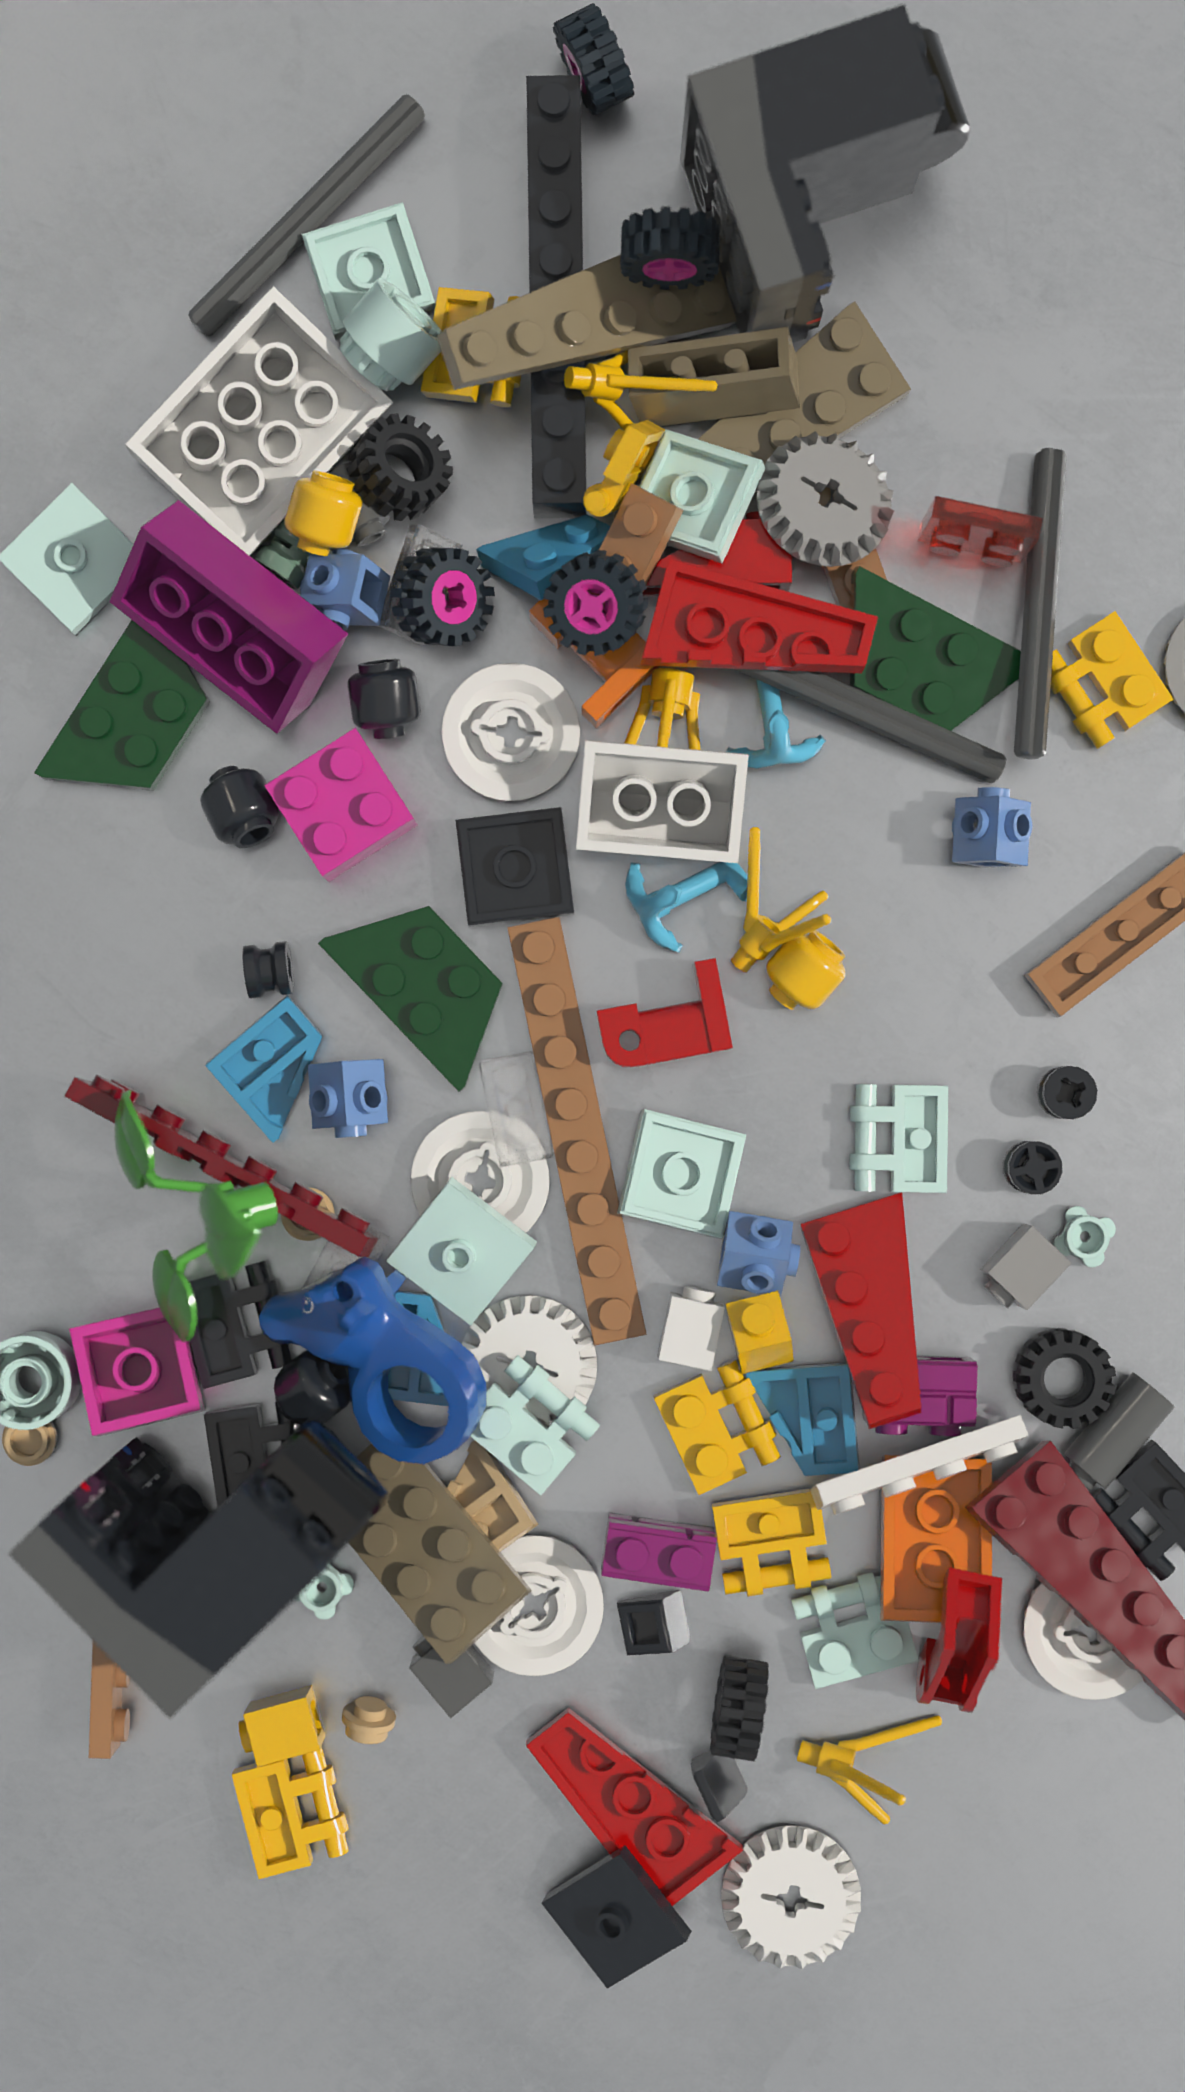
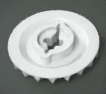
[442,663,580,802]
[410,1111,550,1233]
[462,1295,597,1427]
[475,1534,604,1676]
[1022,1583,1143,1700]
[721,1826,861,1969]

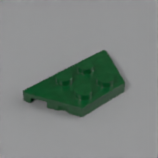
[850,566,1021,731]
[34,620,210,791]
[318,906,503,1092]

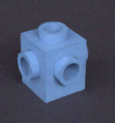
[300,549,390,631]
[952,787,1032,868]
[308,1059,388,1138]
[717,1211,800,1297]

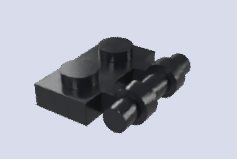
[189,1260,292,1389]
[204,1402,301,1507]
[1091,1439,1185,1581]

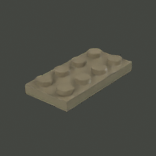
[345,1443,532,1664]

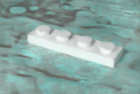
[810,1415,1029,1515]

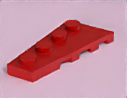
[640,559,878,673]
[800,1192,922,1429]
[526,1707,743,1906]

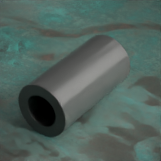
[1064,1372,1175,1490]

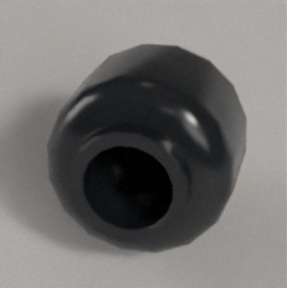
[347,659,421,739]
[200,766,279,848]
[274,1350,351,1425]

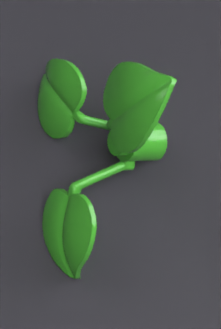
[114,1090,278,1342]

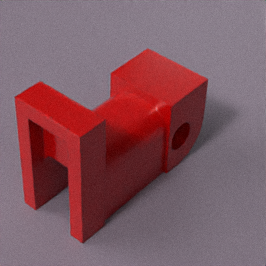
[597,958,733,1067]
[916,1567,1002,1713]

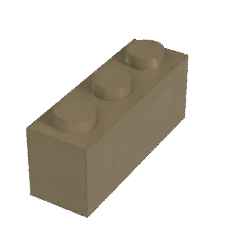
[628,327,800,426]

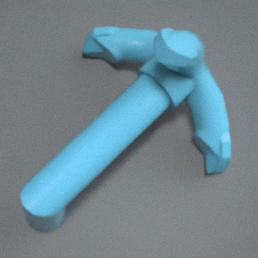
[726,679,826,769]
[625,862,747,953]

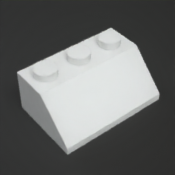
[576,740,749,863]

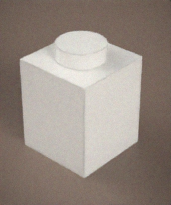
[657,1286,725,1371]

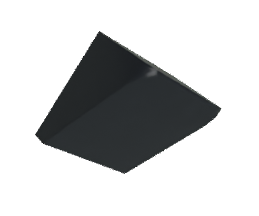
[617,1591,690,1656]
[691,1750,748,1822]

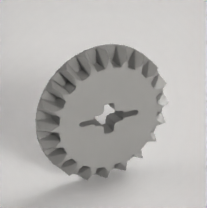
[756,431,894,567]

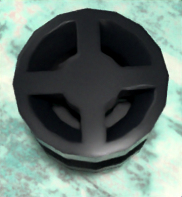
[242,941,294,999]
[1037,1066,1098,1119]
[1002,1141,1062,1195]

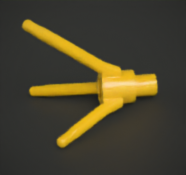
[564,351,717,430]
[731,827,831,972]
[797,1715,942,1825]

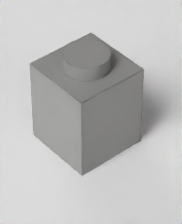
[980,1223,1072,1310]

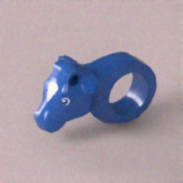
[259,1257,487,1464]

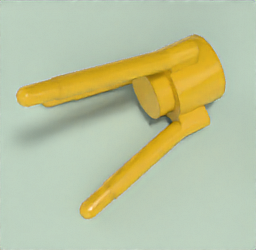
[624,668,701,750]

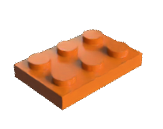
[880,1455,992,1623]

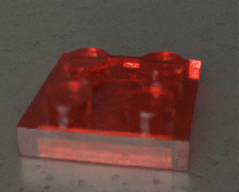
[917,496,1043,567]

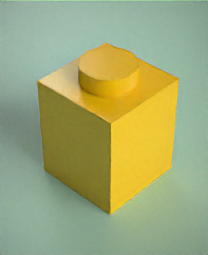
[725,1291,794,1374]
[238,1685,326,1767]

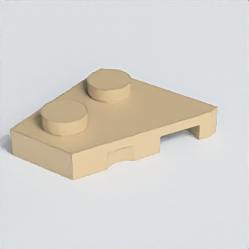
[447,1440,539,1552]

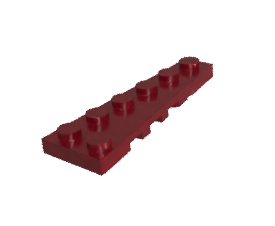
[64,1074,379,1257]
[965,1440,1185,1720]

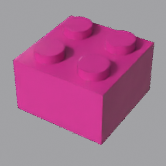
[264,727,418,882]
[69,1307,205,1436]

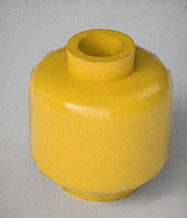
[284,470,362,556]
[766,930,845,1010]

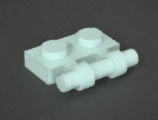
[849,1084,948,1193]
[471,1355,600,1496]
[791,1572,919,1689]

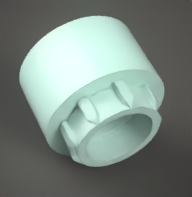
[340,278,442,391]
[0,1331,81,1430]

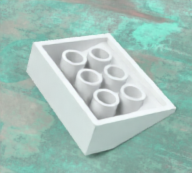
[125,286,393,556]

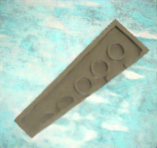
[436,254,737,390]
[614,301,911,548]

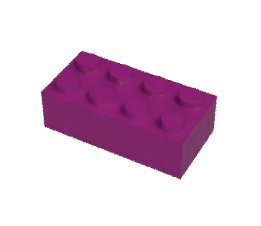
[109,500,348,734]

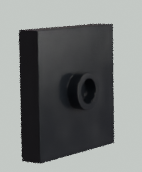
[455,807,574,927]
[541,1845,692,1989]

